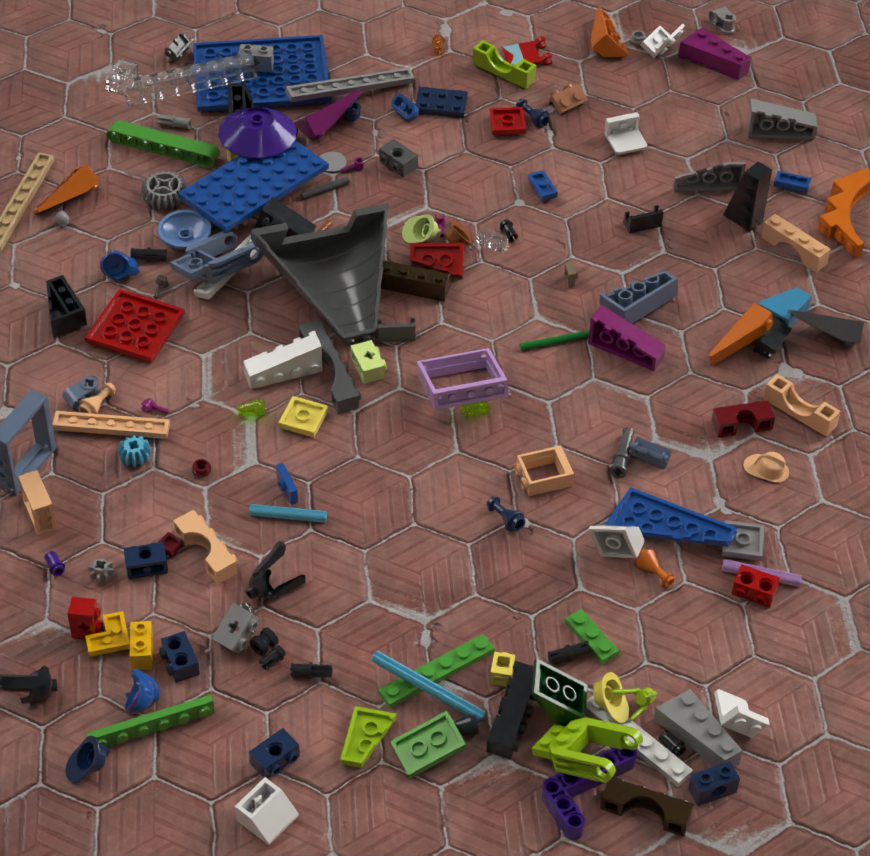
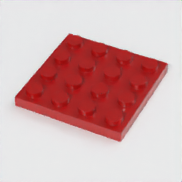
[85,289,185,363]

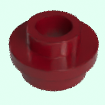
[192,459,211,477]

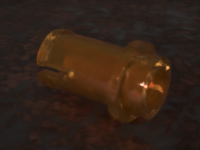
[432,35,445,55]

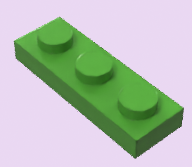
[565,609,619,665]

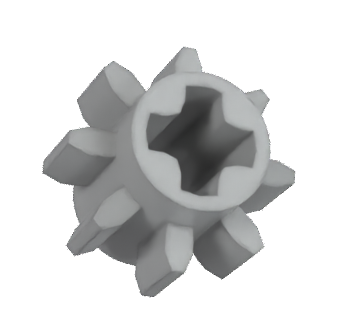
[88,558,114,584]

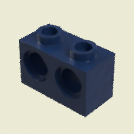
[159,631,200,683]

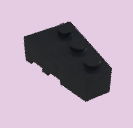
[254,197,316,237]
[46,275,87,337]

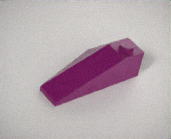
[294,89,362,139]

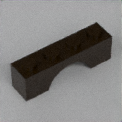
[600,777,694,837]

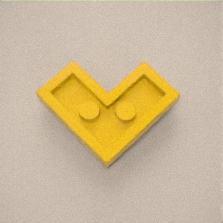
[85,611,130,657]

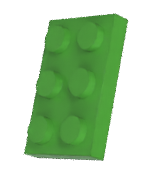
[390,711,467,779]

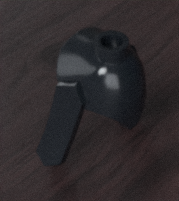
[245,541,306,600]
[0,665,58,704]

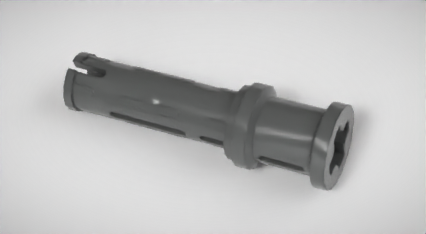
[610,427,635,478]

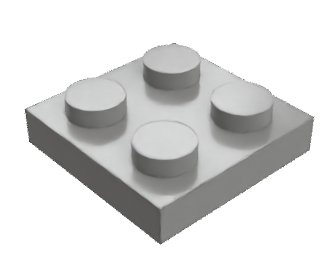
[722,520,764,561]

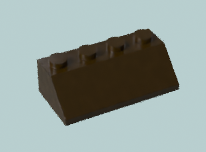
[380,260,454,302]

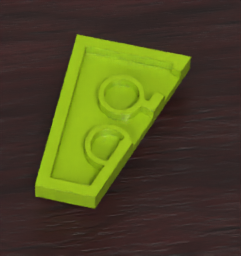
[340,706,397,768]

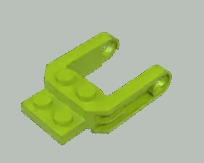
[532,717,643,783]

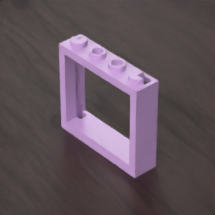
[417,348,508,410]

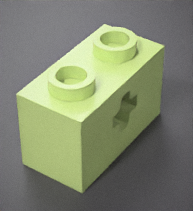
[351,340,387,384]

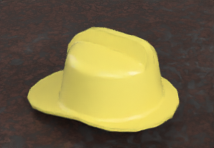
[593,672,629,723]

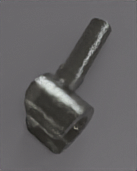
[153,275,169,299]

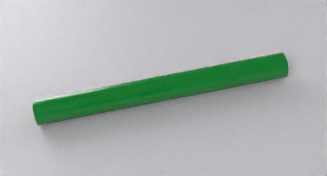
[520,330,590,351]

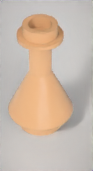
[78,383,116,414]

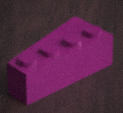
[678,28,751,80]
[588,305,666,371]

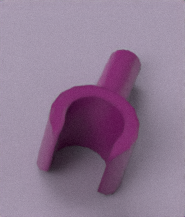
[340,157,364,173]
[435,214,445,237]
[141,398,169,414]

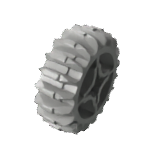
[141,170,188,210]

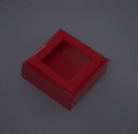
[158,532,184,558]

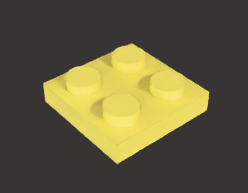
[278,396,328,438]

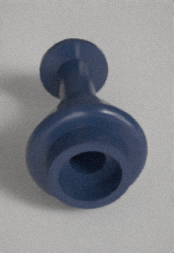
[516,99,550,127]
[486,497,525,532]

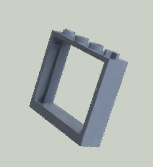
[0,390,57,495]

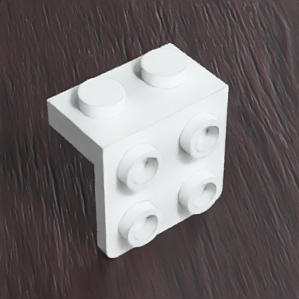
[640,24,685,58]
[604,112,647,155]
[714,689,770,738]

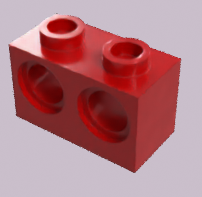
[731,564,780,608]

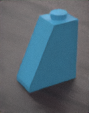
[758,287,812,327]

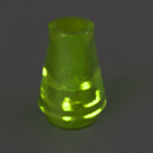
[237,398,266,417]
[461,401,490,417]

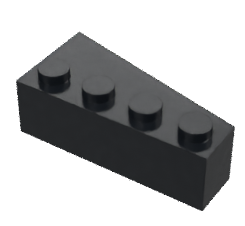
[723,161,772,232]

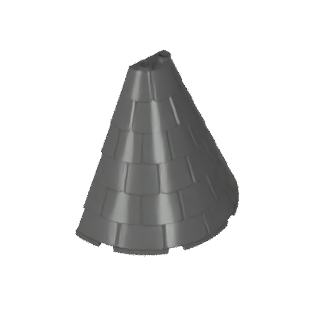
[251,203,389,346]

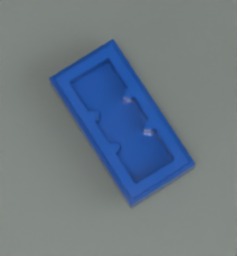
[774,171,811,193]
[276,463,298,505]

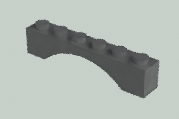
[298,319,361,414]

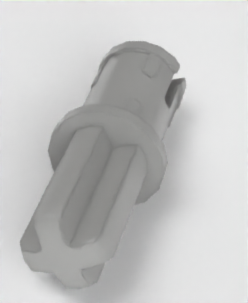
[157,115,191,129]

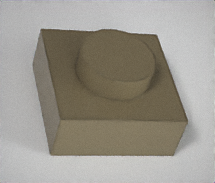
[564,261,578,287]

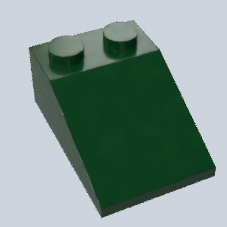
[531,658,588,727]

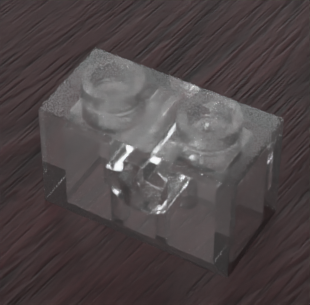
[104,58,139,96]

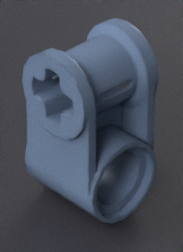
[62,376,100,411]

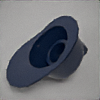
[66,735,110,782]

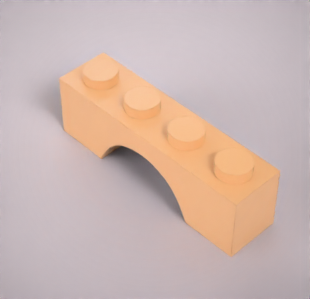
[761,214,831,273]
[764,374,841,437]
[173,510,238,585]

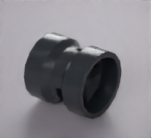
[249,627,279,656]

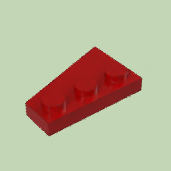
[410,243,465,279]

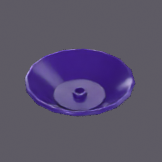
[218,107,297,159]

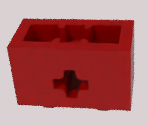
[67,597,103,640]

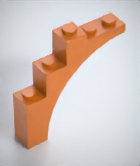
[818,168,870,258]

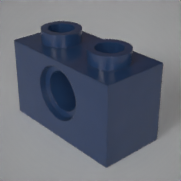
[123,542,168,579]
[249,728,300,779]
[688,761,740,806]

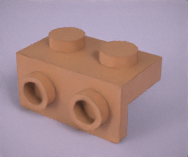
[547,83,588,115]

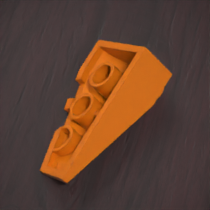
[590,6,628,57]
[32,164,100,214]
[708,302,774,366]

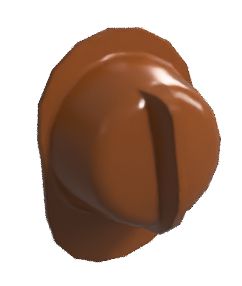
[445,219,472,247]

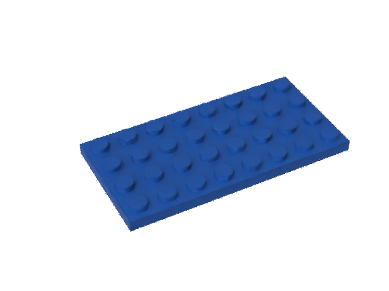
[178,140,329,232]

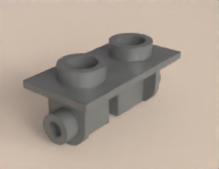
[165,33,194,63]

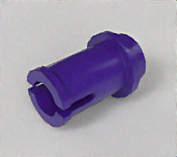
[44,551,65,576]

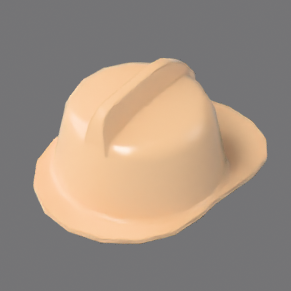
[743,452,789,483]

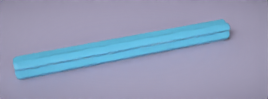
[371,651,485,722]

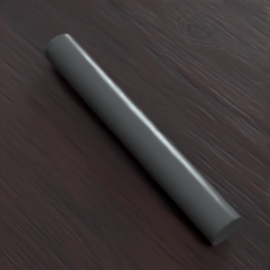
[300,177,350,199]

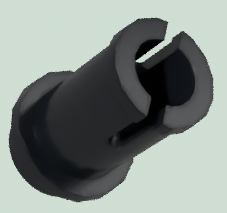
[500,219,518,242]
[259,645,286,671]
[659,730,686,756]

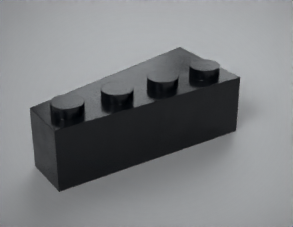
[486,661,537,759]

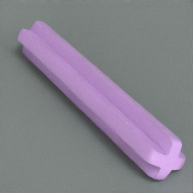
[722,559,802,587]

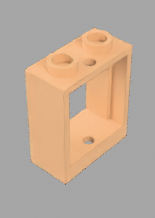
[514,445,574,496]
[18,470,57,535]

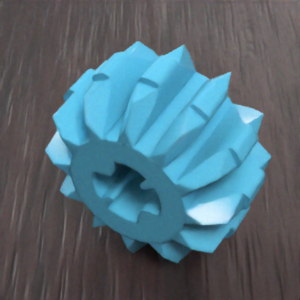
[118,435,151,468]

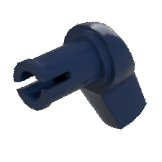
[344,100,361,122]

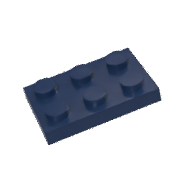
[415,87,468,118]

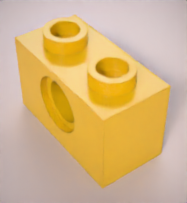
[130,621,153,671]

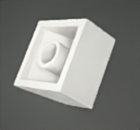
[589,525,645,558]

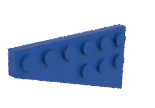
[605,487,737,547]

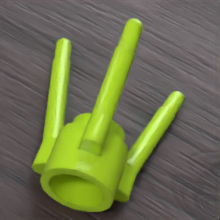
[611,688,657,721]

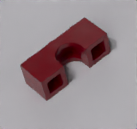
[711,401,775,438]

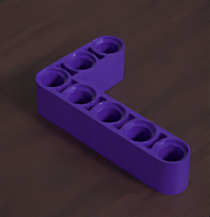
[542,748,637,840]

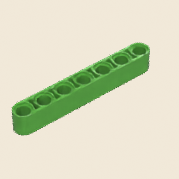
[106,120,221,167]

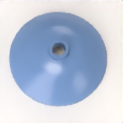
[158,210,212,250]

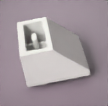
[235,777,299,845]

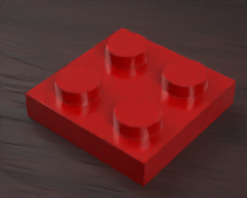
[489,107,526,135]

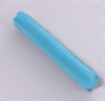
[249,504,327,523]

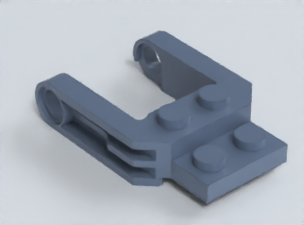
[170,231,263,280]

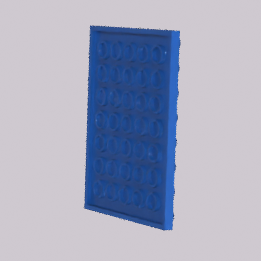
[193,35,331,112]

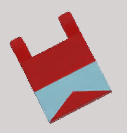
[502,36,552,65]

